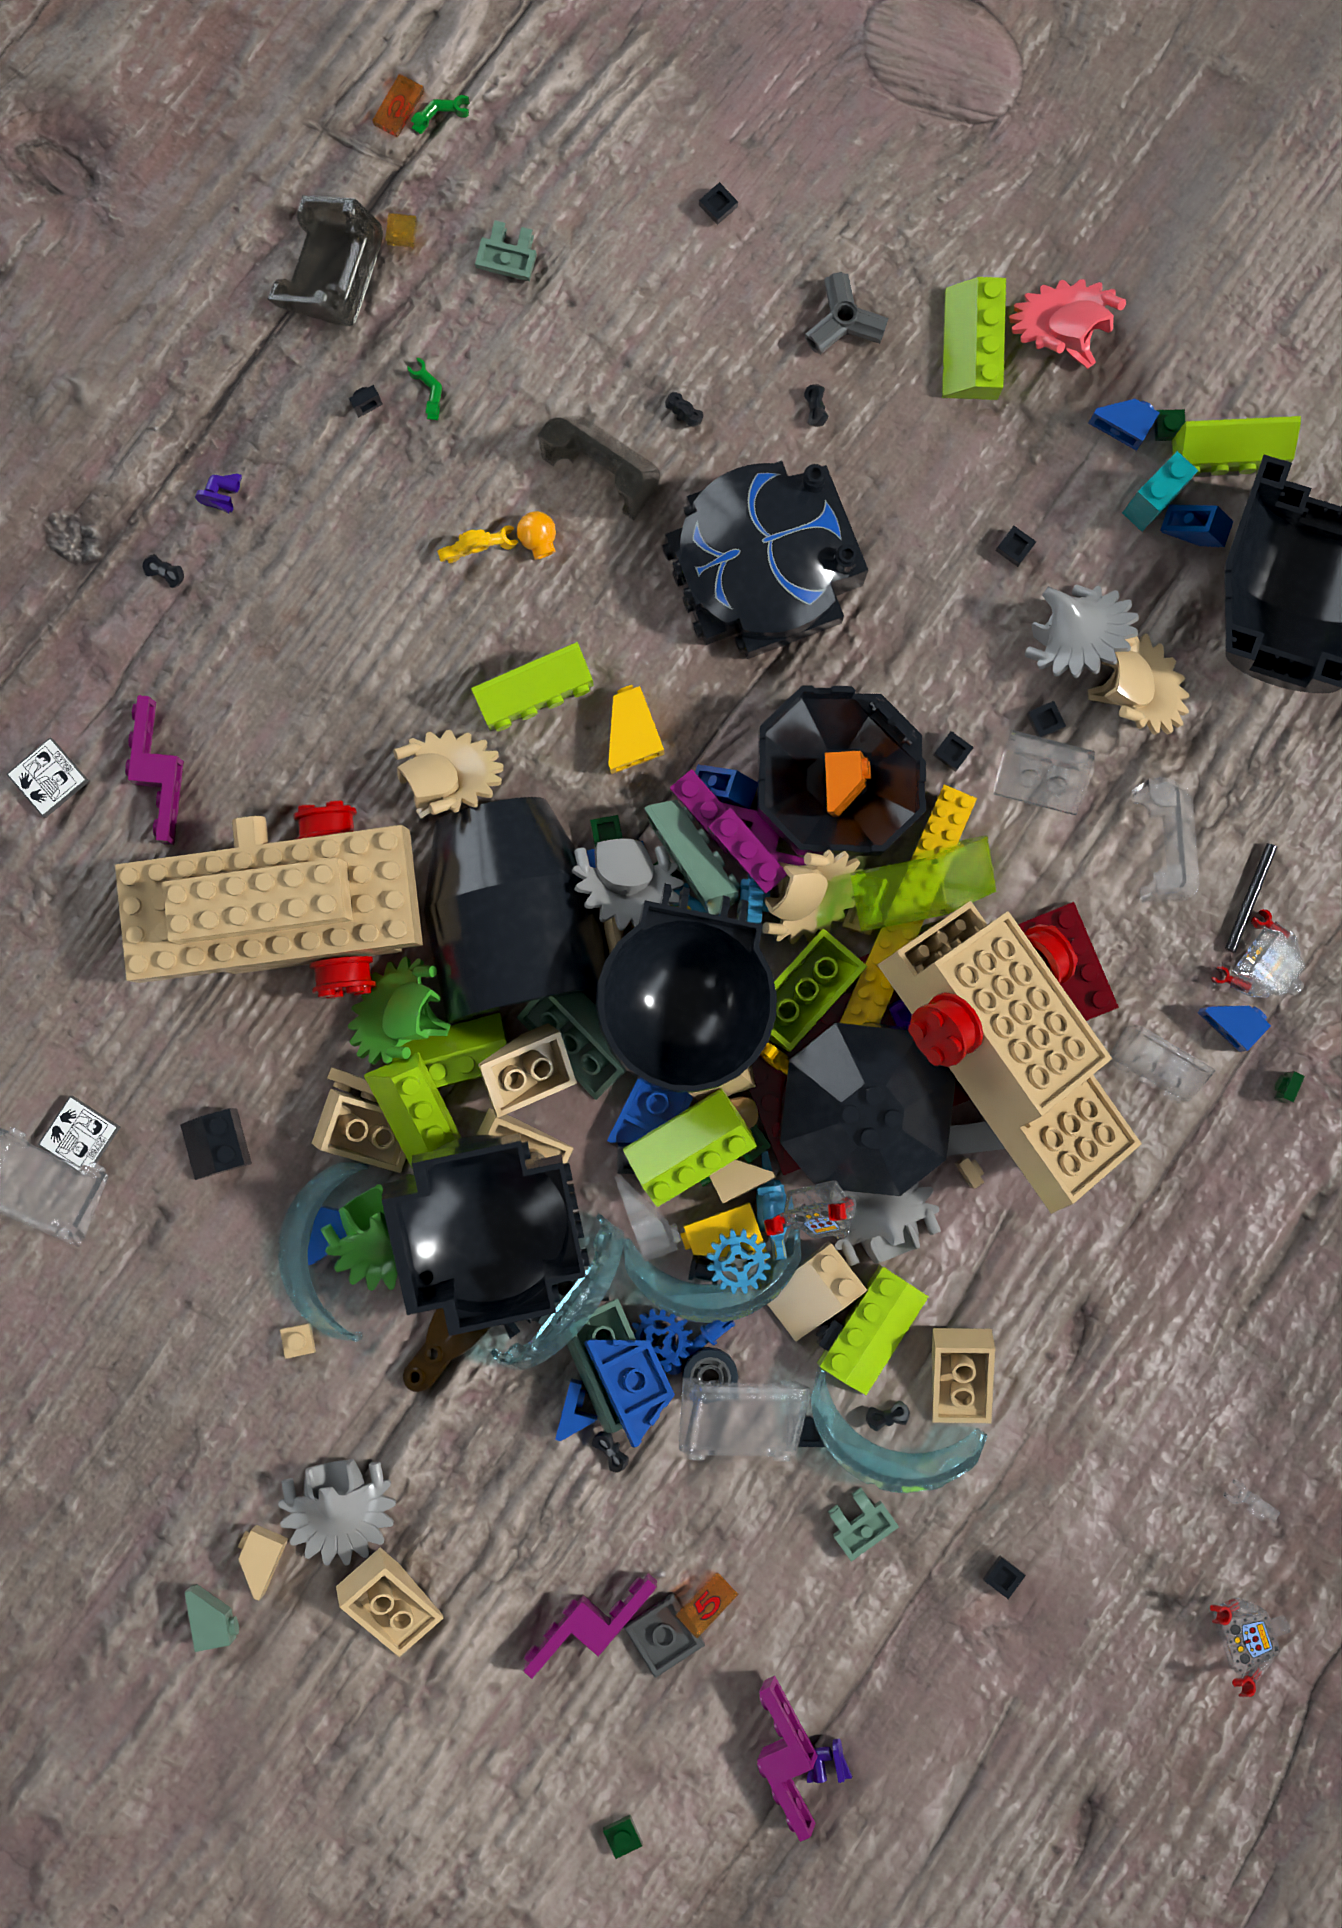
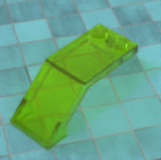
[849,835,996,932]

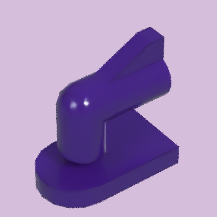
[195,474,242,514]
[807,1738,853,1783]

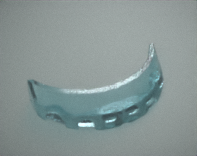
[278,1162,369,1342]
[490,1213,624,1370]
[623,1227,802,1323]
[811,1366,987,1493]

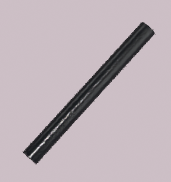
[1225,843,1278,953]

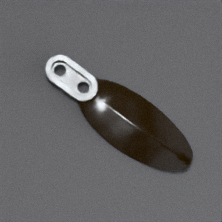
[403,1308,491,1392]

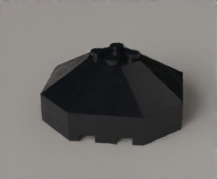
[757,685,926,856]
[778,1022,956,1196]

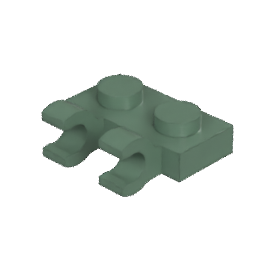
[475,220,537,282]
[828,1487,899,1562]

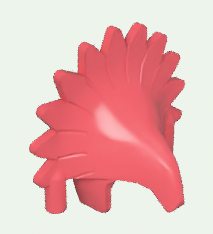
[1009,279,1126,369]

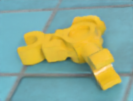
[437,525,518,564]
[759,1043,789,1075]

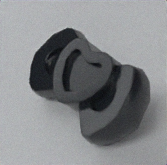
[665,392,703,427]

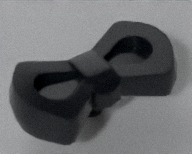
[804,384,829,427]
[142,554,184,588]
[866,1401,910,1431]
[592,1431,629,1472]

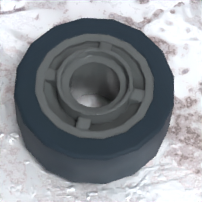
[682,1347,739,1406]

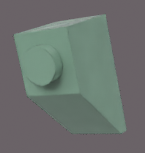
[185,1584,239,1652]

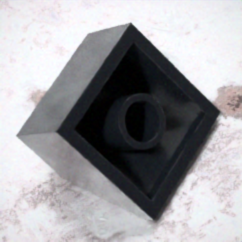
[180,1108,252,1180]

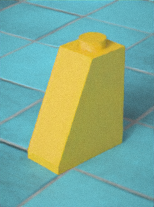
[608,685,664,774]
[680,1202,770,1261]

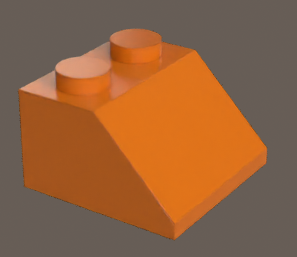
[825,751,871,817]

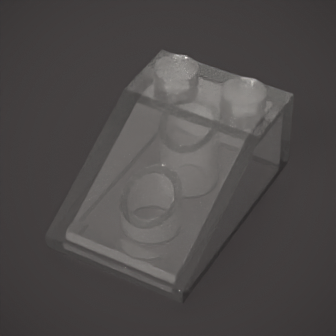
[614,1174,681,1262]

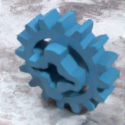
[740,875,770,924]
[707,1229,771,1294]

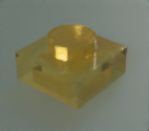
[385,213,417,248]

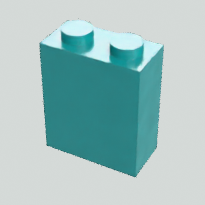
[1122,451,1198,532]

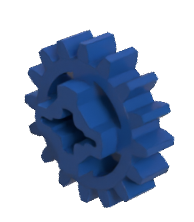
[632,1308,693,1372]

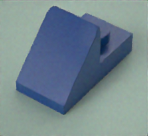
[555,1378,598,1441]

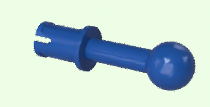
[663,1310,736,1375]

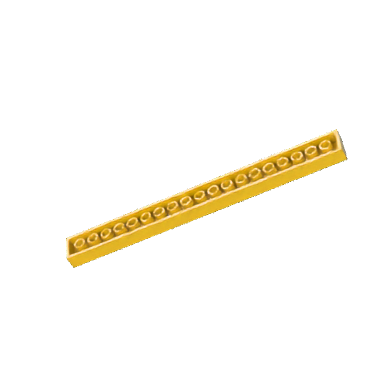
[839,784,977,1025]

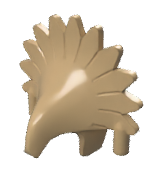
[1088,633,1189,735]
[393,730,504,819]
[762,850,865,944]

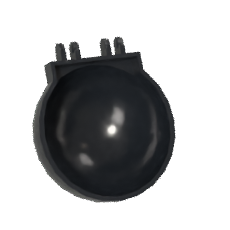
[595,883,777,1093]

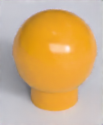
[517,511,556,560]

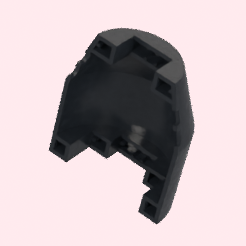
[1224,454,1342,693]
[424,797,609,1024]

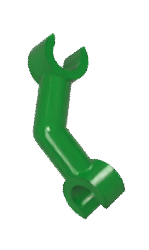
[411,95,470,134]
[407,358,442,420]

